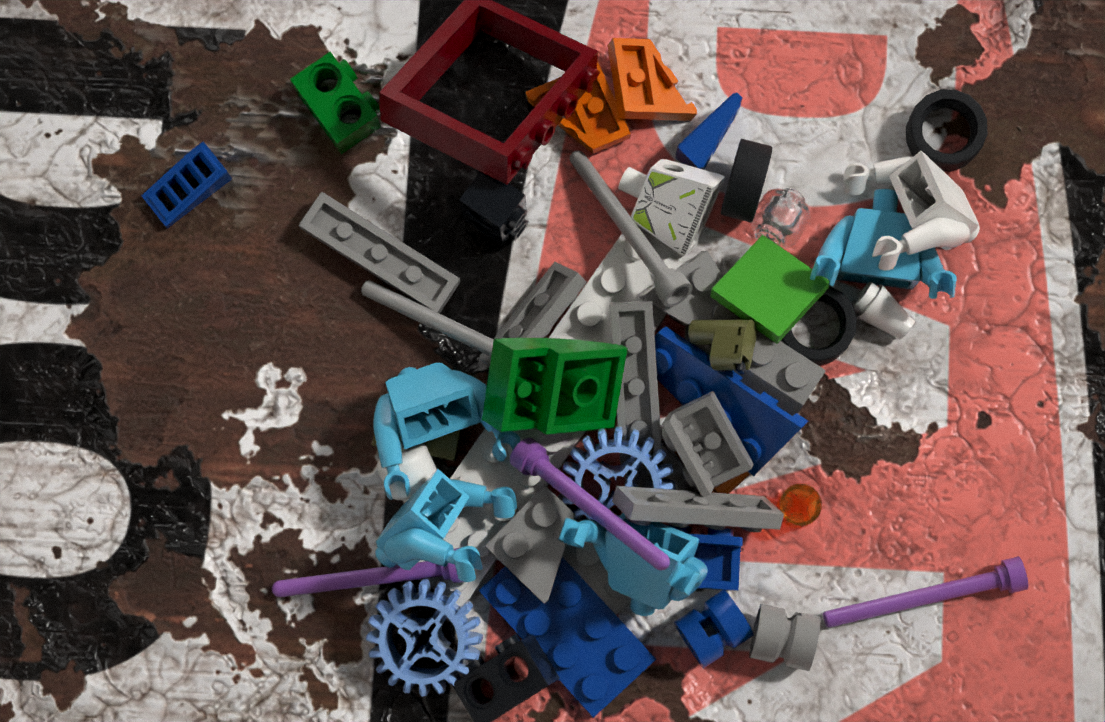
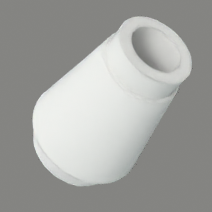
[852,282,915,340]

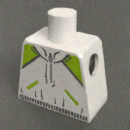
[618,159,725,257]

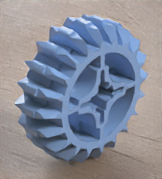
[562,426,675,520]
[366,579,483,696]

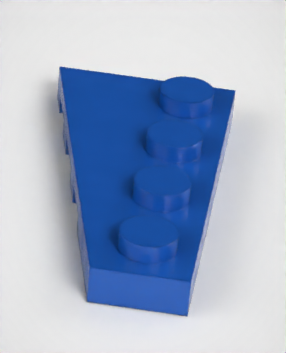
[655,326,809,477]

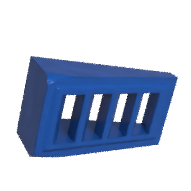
[675,92,743,170]
[141,141,232,229]

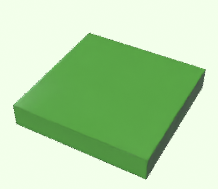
[710,235,830,344]

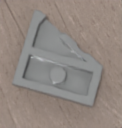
[639,251,742,327]
[485,485,575,604]

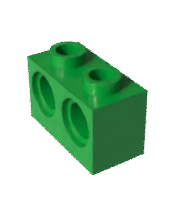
[290,51,381,155]

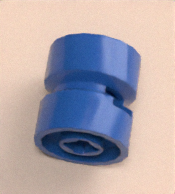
[673,589,754,669]

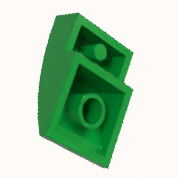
[482,338,628,435]

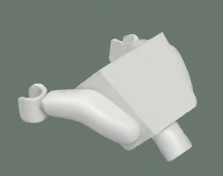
[843,151,980,271]

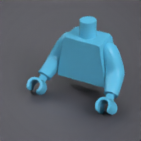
[810,189,957,299]
[373,363,521,500]
[375,469,517,582]
[558,513,708,616]

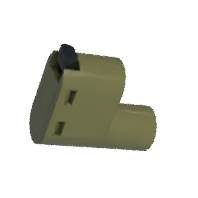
[688,320,757,374]

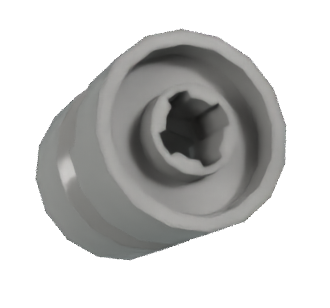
[749,604,821,671]

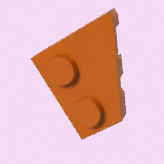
[607,38,697,121]
[526,61,631,154]

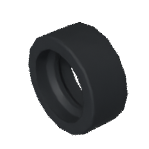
[906,89,988,172]
[721,139,772,223]
[781,285,857,366]

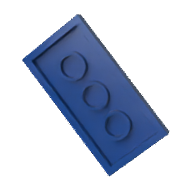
[478,556,656,718]

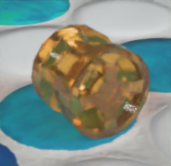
[776,484,822,529]

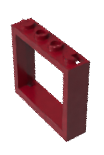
[379,0,600,185]

